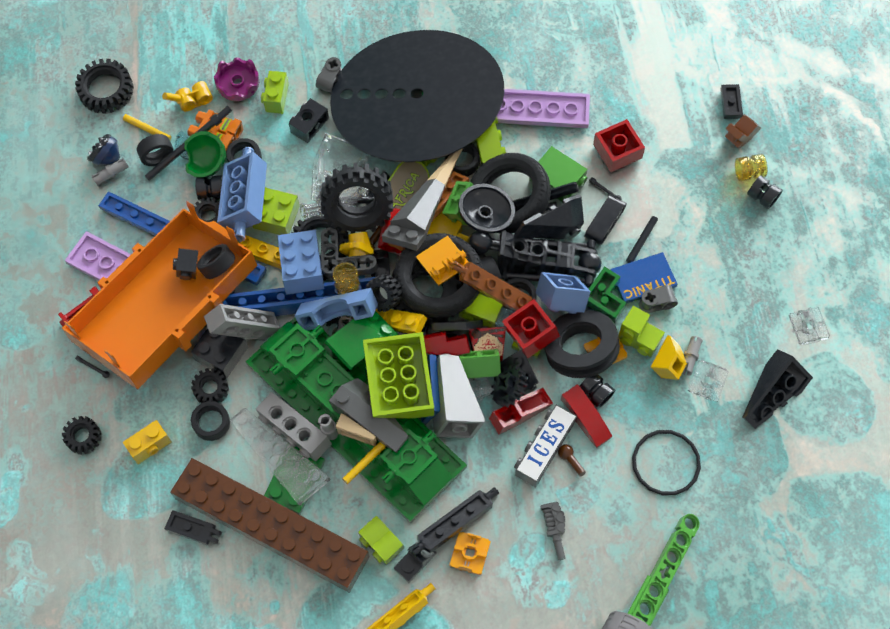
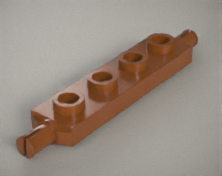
[451,261,532,312]

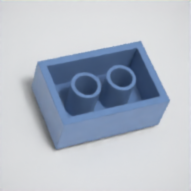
[278,230,324,295]

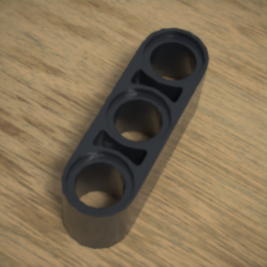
[584,194,627,246]

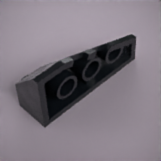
[514,194,584,239]
[742,349,813,429]

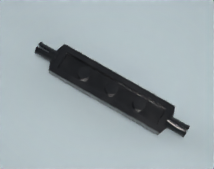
[410,487,499,556]

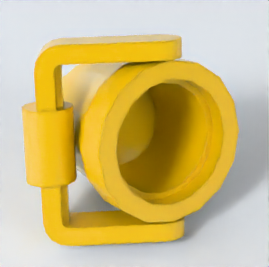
[339,232,374,257]

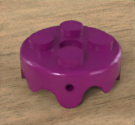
[214,57,260,101]

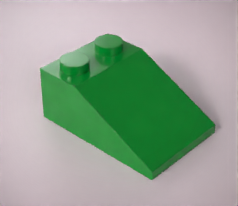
[325,311,399,370]

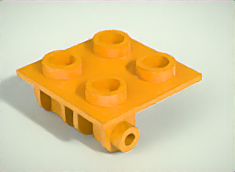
[416,236,468,286]

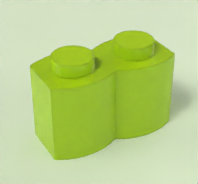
[358,516,404,565]

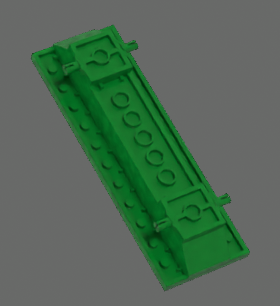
[245,317,467,523]

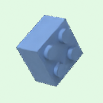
[536,272,591,314]

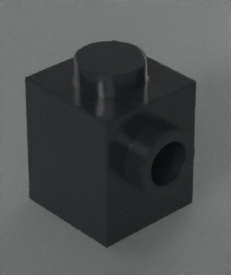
[173,248,198,280]

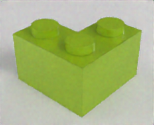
[618,306,665,357]

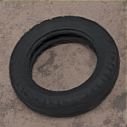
[470,153,551,234]
[394,233,483,318]

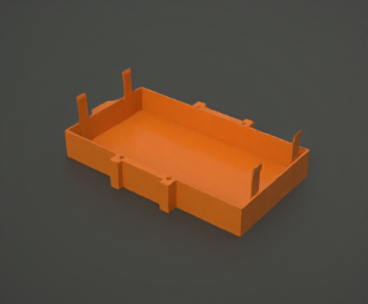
[62,201,258,390]

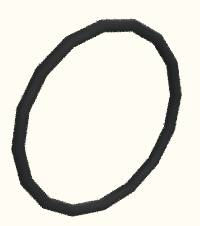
[632,430,701,495]

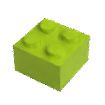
[253,187,300,235]

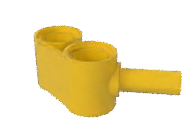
[162,81,213,112]

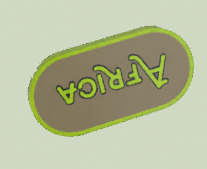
[388,162,430,209]

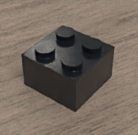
[191,328,248,378]

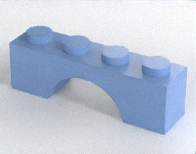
[295,288,378,331]

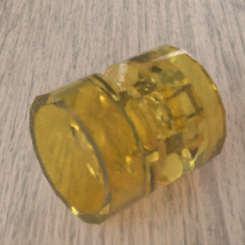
[735,154,768,181]
[333,262,360,295]

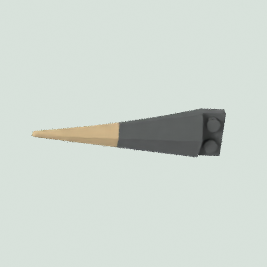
[382,149,462,251]

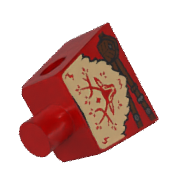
[469,327,506,362]

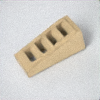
[336,413,377,446]

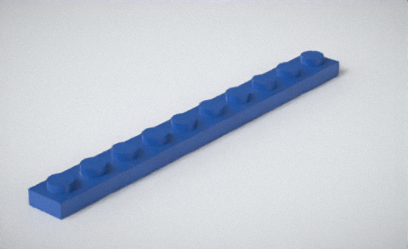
[98,191,267,285]

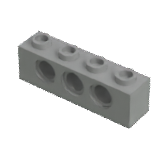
[204,304,280,341]
[256,392,332,462]

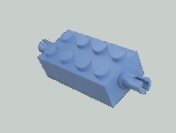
[217,147,267,242]

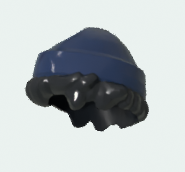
[87,134,120,166]

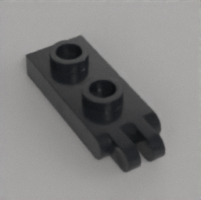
[164,510,222,545]

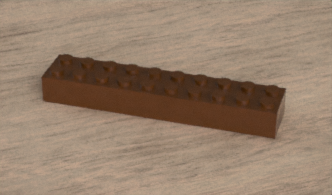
[170,458,370,593]

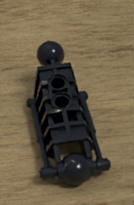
[468,230,602,288]

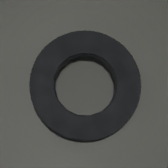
[544,310,620,378]

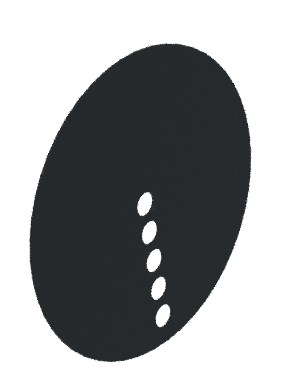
[330,30,504,162]

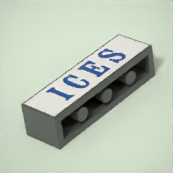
[514,404,577,488]

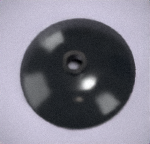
[458,184,515,233]

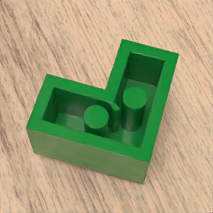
[586,266,626,324]

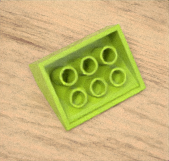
[363,332,434,418]

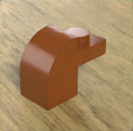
[725,114,761,148]

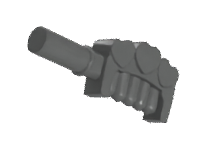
[540,501,566,560]

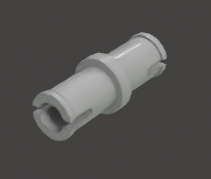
[92,157,129,186]
[682,336,703,376]
[318,414,338,440]

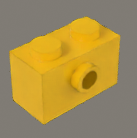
[123,420,172,464]

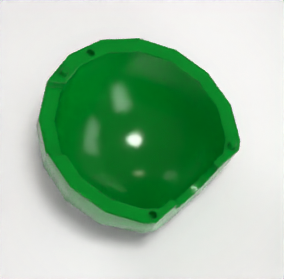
[185,131,226,177]

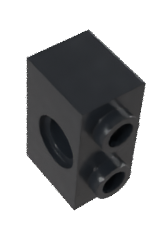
[289,98,329,143]

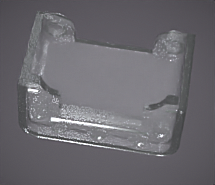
[311,133,369,202]

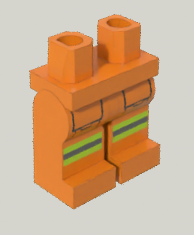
[187,110,244,150]

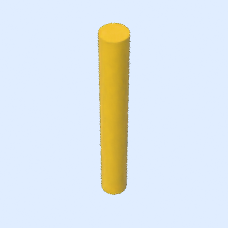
[123,114,171,140]
[342,442,386,484]

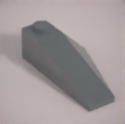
[329,378,409,453]

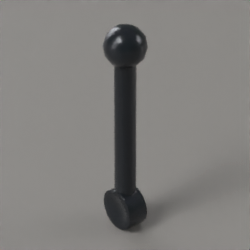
[589,177,622,200]
[75,355,110,378]

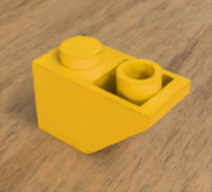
[651,335,687,380]

